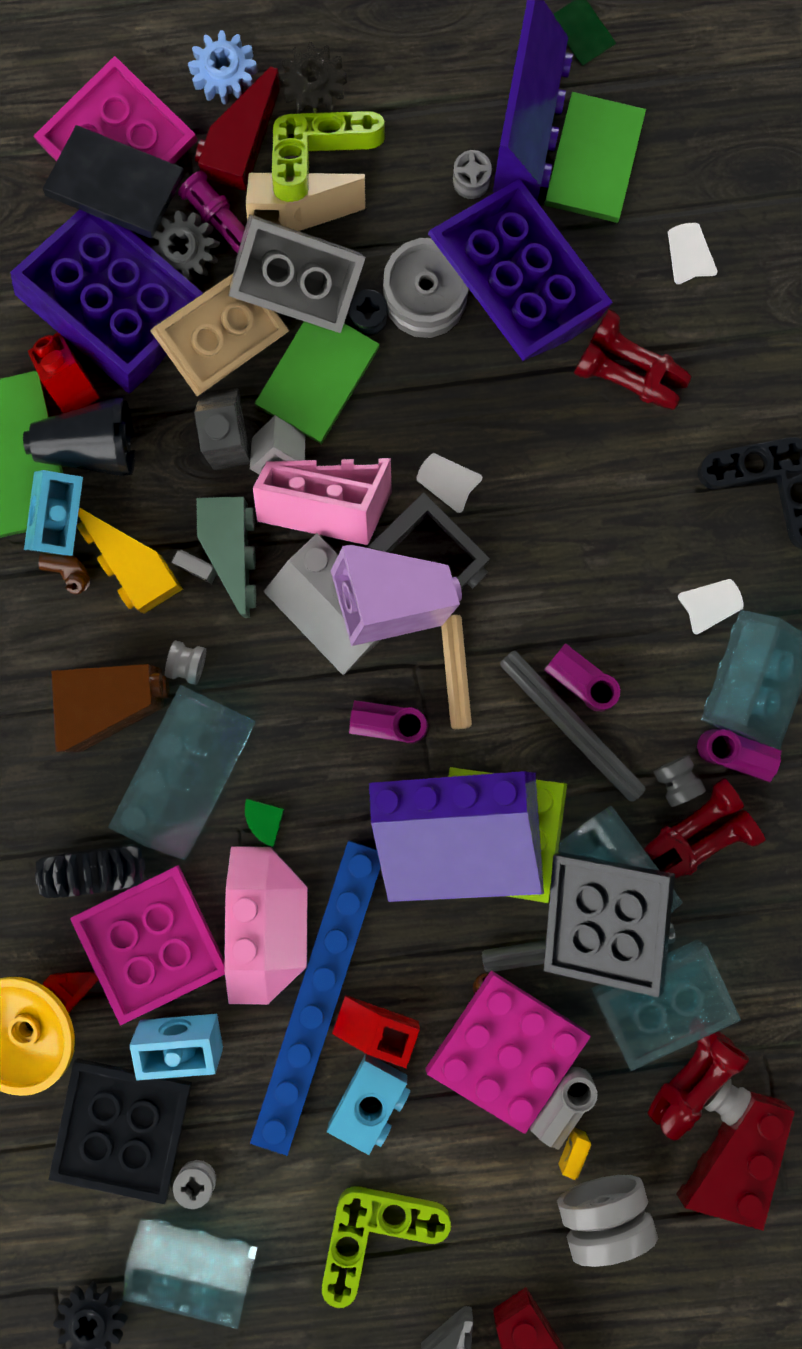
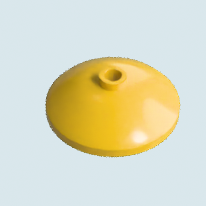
[0,977,75,1096]

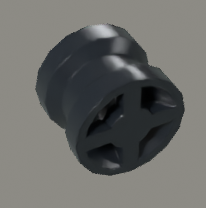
[349,289,388,336]

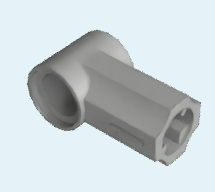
[530,1067,597,1150]

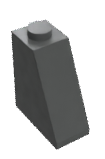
[194,388,250,470]

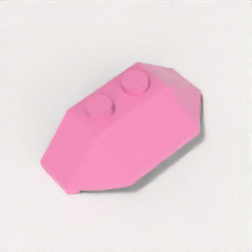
[224,846,308,1005]

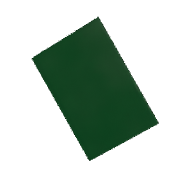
[553,0,616,66]

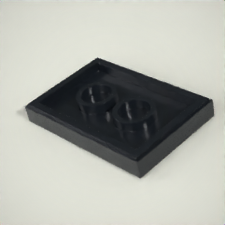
[43,125,184,239]

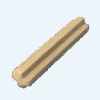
[441,614,472,730]

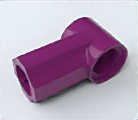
[544,643,620,712]
[349,700,428,744]
[697,729,781,782]

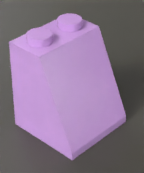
[331,545,462,646]

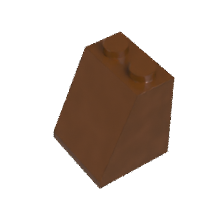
[51,664,170,752]

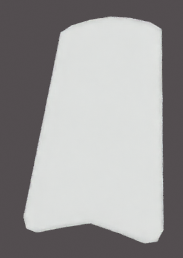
[668,223,718,284]
[417,453,483,513]
[678,579,743,634]

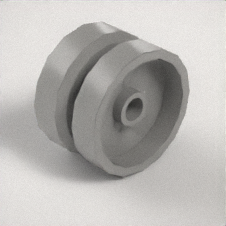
[383,238,468,338]
[557,1175,658,1267]

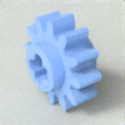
[188,30,258,105]

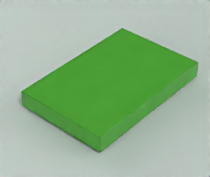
[544,92,646,223]
[255,321,380,445]

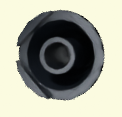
[23,397,135,476]

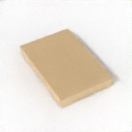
[150,274,289,396]

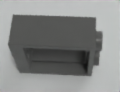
[368,492,490,602]

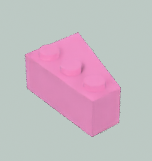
[253,458,392,545]

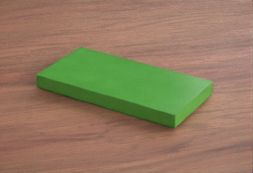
[0,371,63,538]

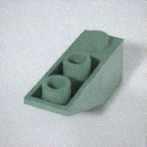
[196,497,256,618]

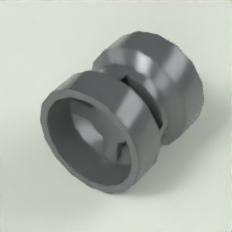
[653,755,706,807]

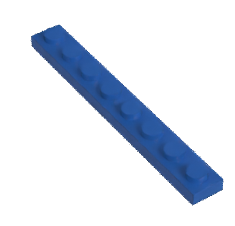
[250,840,381,1156]

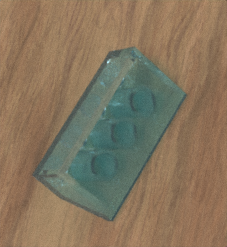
[108,685,256,860]

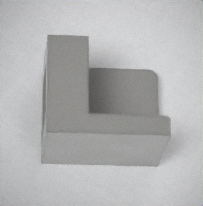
[250,415,306,475]

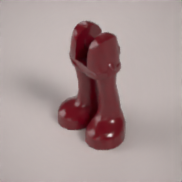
[573,309,692,410]
[642,778,766,879]
[647,1016,750,1140]

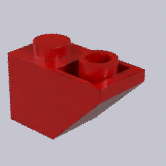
[28,333,100,413]
[332,995,420,1068]

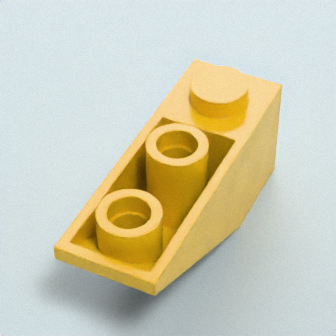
[77,508,183,614]

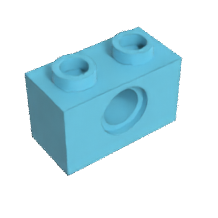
[24,470,83,556]
[129,1014,223,1080]
[327,1053,410,1155]

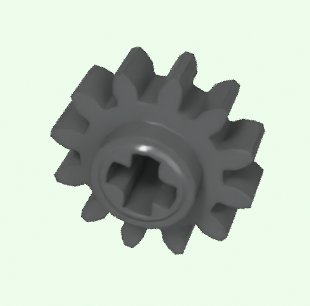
[151,210,220,283]

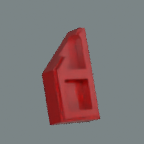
[42,971,99,1013]

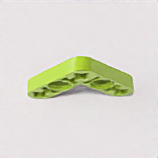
[272,111,385,202]
[322,1187,451,1308]

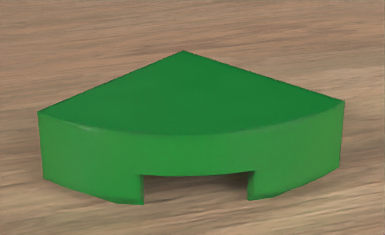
[245,798,285,847]

